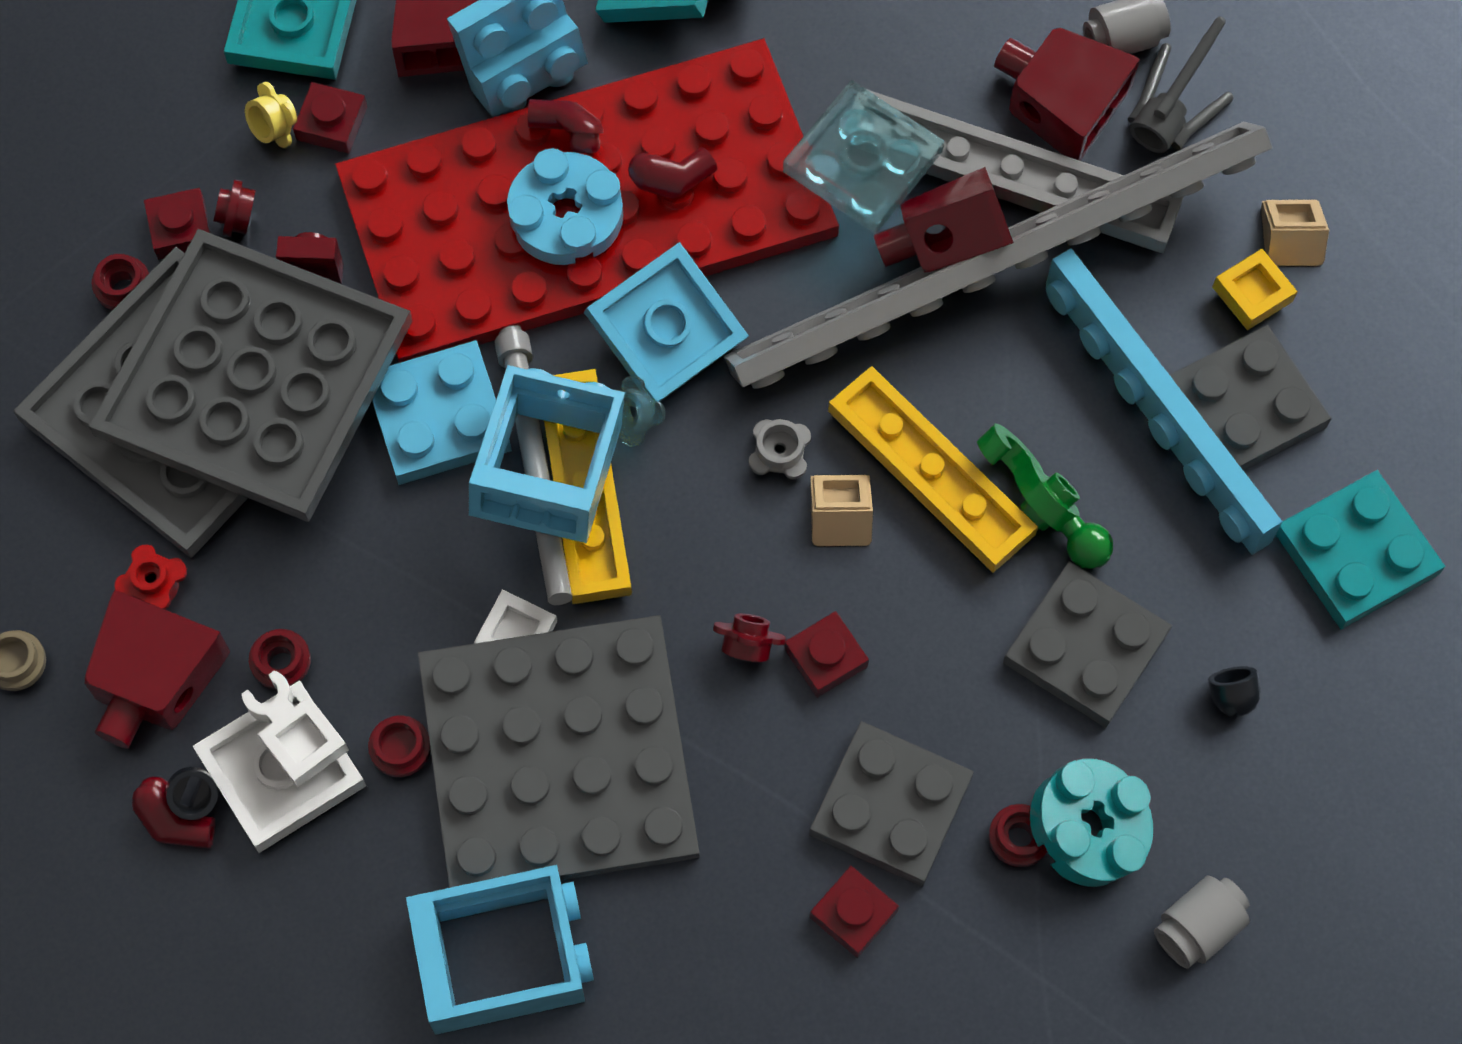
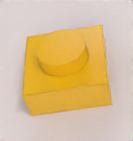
[1212,249,1298,330]

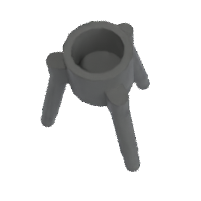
[1128,16,1234,153]

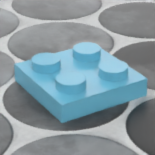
[584,242,749,406]
[372,340,512,485]

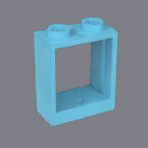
[469,365,625,543]
[406,865,594,1035]

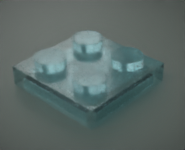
[783,80,945,234]

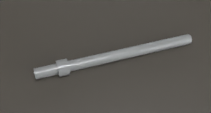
[495,325,572,605]

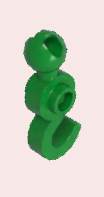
[977,423,1113,569]

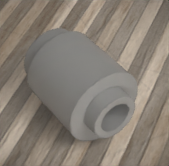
[1083,0,1171,54]
[1154,875,1250,969]

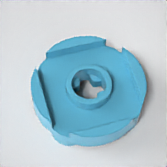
[507,148,624,265]

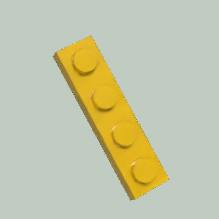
[828,366,1038,573]
[544,369,632,604]

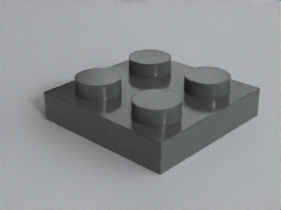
[1170,325,1332,471]
[1003,561,1172,728]
[809,721,974,887]

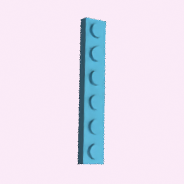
[1046,248,1283,555]

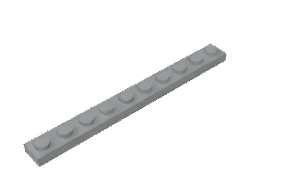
[724,122,1272,388]

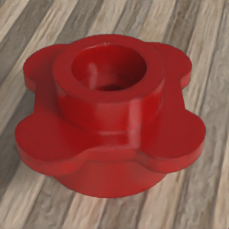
[115,545,187,609]

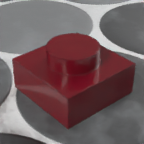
[293,82,368,154]
[144,187,211,260]
[276,232,344,284]
[784,611,869,698]
[809,866,899,958]

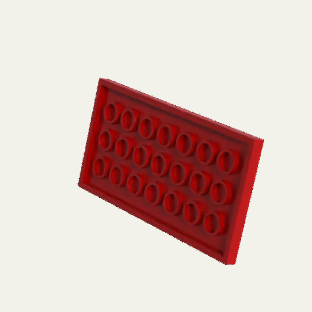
[335,38,839,363]

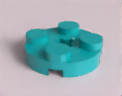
[1030,758,1153,887]

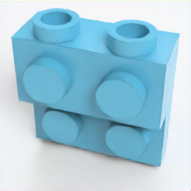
[447,0,588,117]

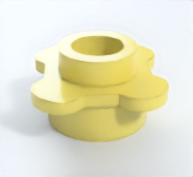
[245,82,297,148]

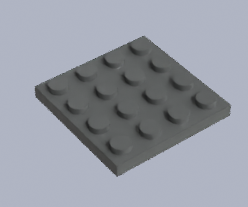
[89,229,413,522]
[13,247,248,558]
[418,615,700,888]

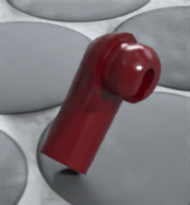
[528,99,604,153]
[628,147,718,199]
[132,776,216,848]

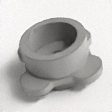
[749,419,811,479]

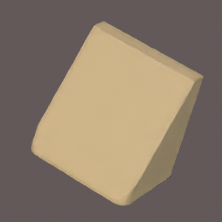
[1261,200,1329,266]
[810,475,873,546]

